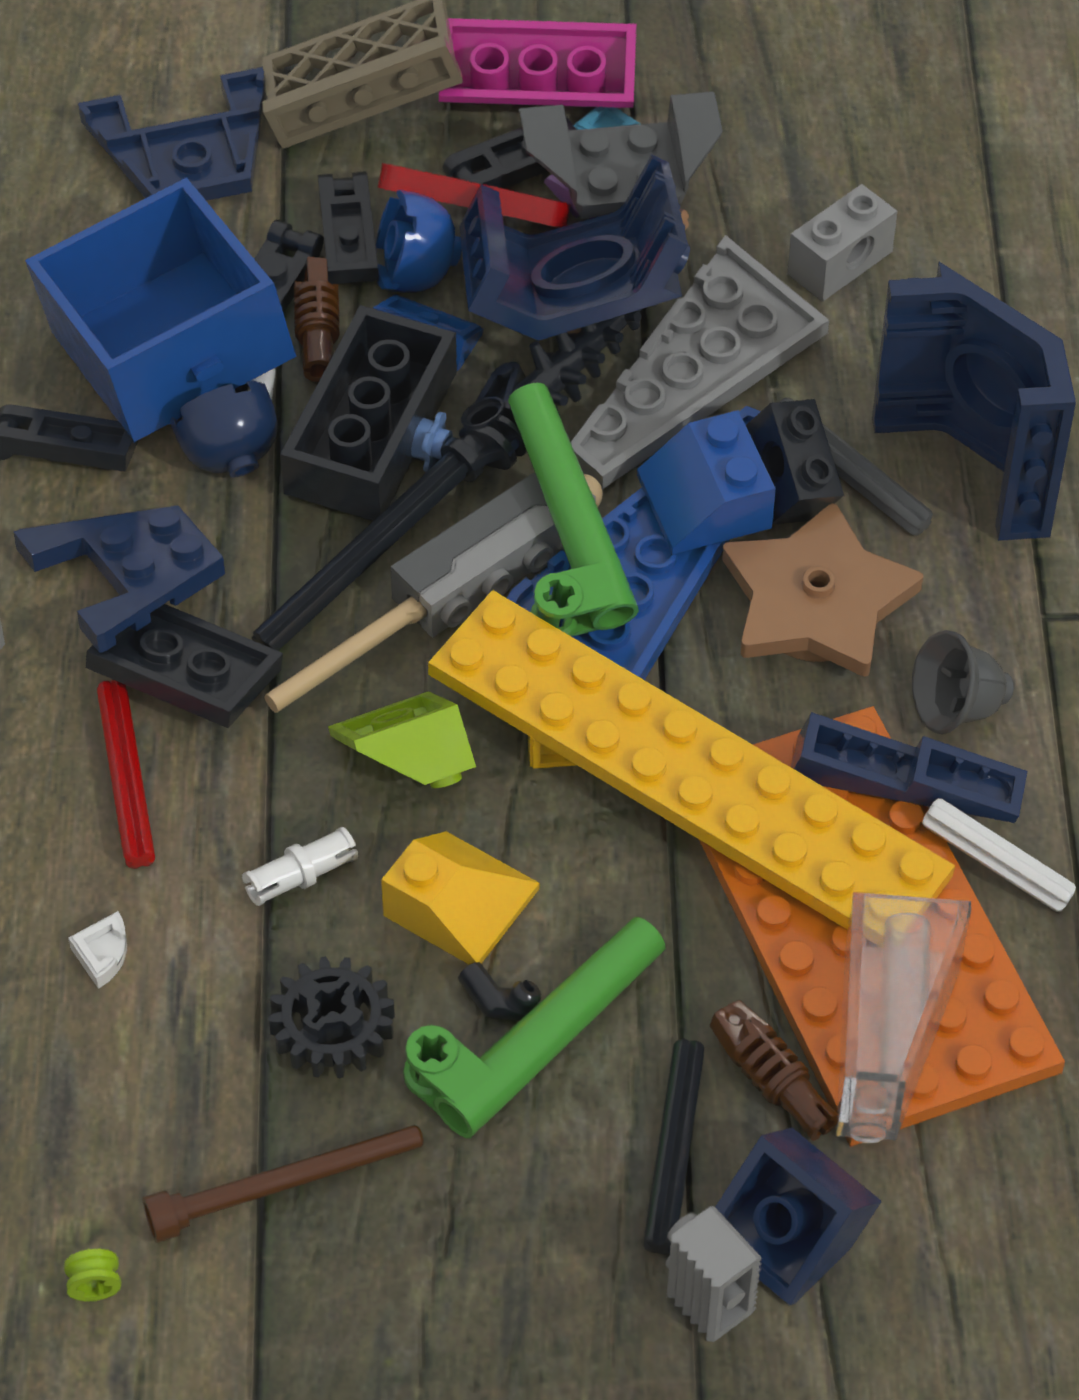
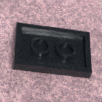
[85,604,283,728]

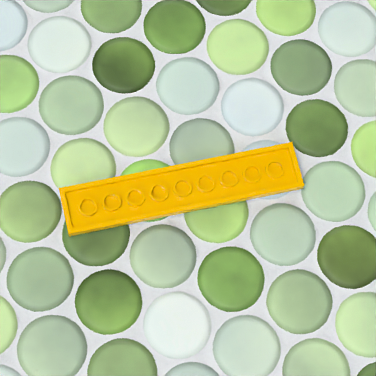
[428,590,955,957]

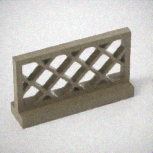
[262,0,463,149]

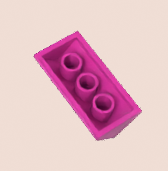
[438,18,636,108]

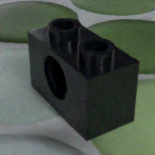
[746,399,844,525]

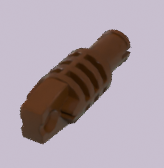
[294,257,340,382]
[710,1000,840,1141]

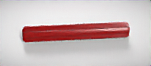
[97,680,155,869]

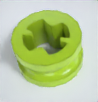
[64,1249,121,1302]

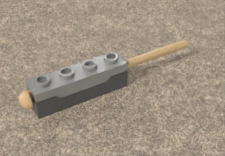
[264,472,603,713]

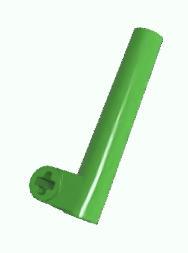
[508,383,639,637]
[403,917,666,1138]

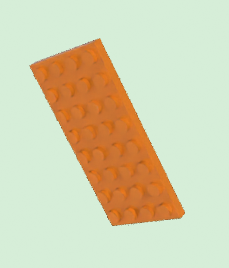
[699,706,1065,1147]

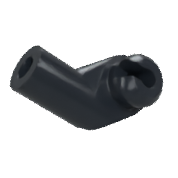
[458,962,541,1021]

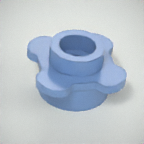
[411,412,453,472]

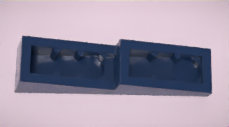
[791,712,1028,823]

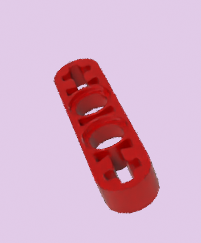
[377,163,571,227]

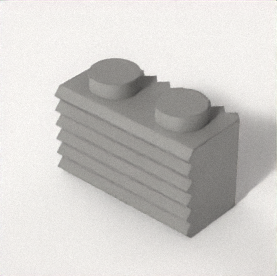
[665,1206,762,1342]

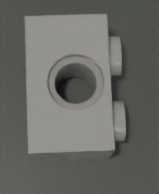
[787,184,897,302]

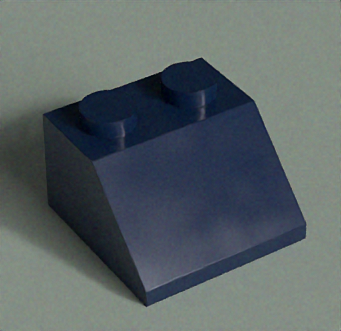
[715,1128,882,1305]

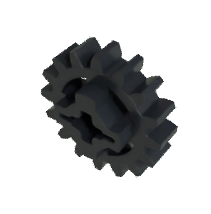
[268,956,395,1078]

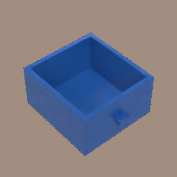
[25,177,297,442]

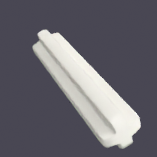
[922,798,1076,912]

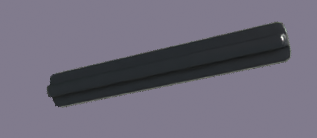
[643,1039,705,1255]

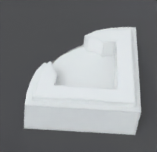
[68,911,127,989]

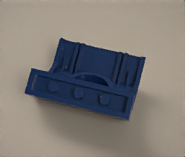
[459,155,690,341]
[872,262,1076,541]

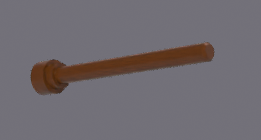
[142,1125,424,1243]

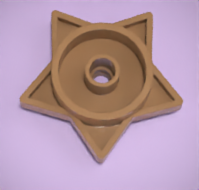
[722,503,923,677]

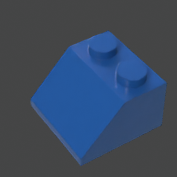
[637,410,776,555]

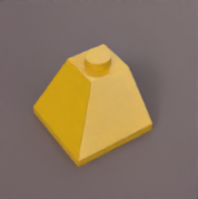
[381,831,540,965]

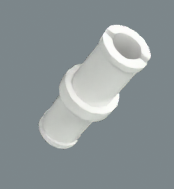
[242,827,358,906]

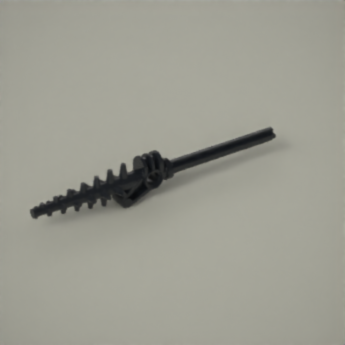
[251,264,686,651]

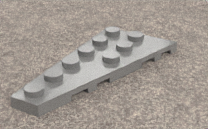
[571,235,829,489]

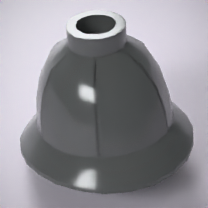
[912,630,1014,735]

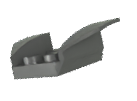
[519,91,723,219]

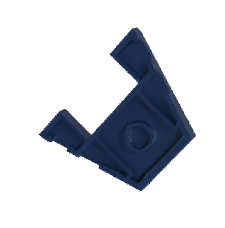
[78,67,265,201]
[13,505,225,653]

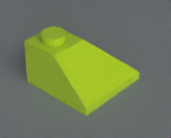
[328,691,476,788]

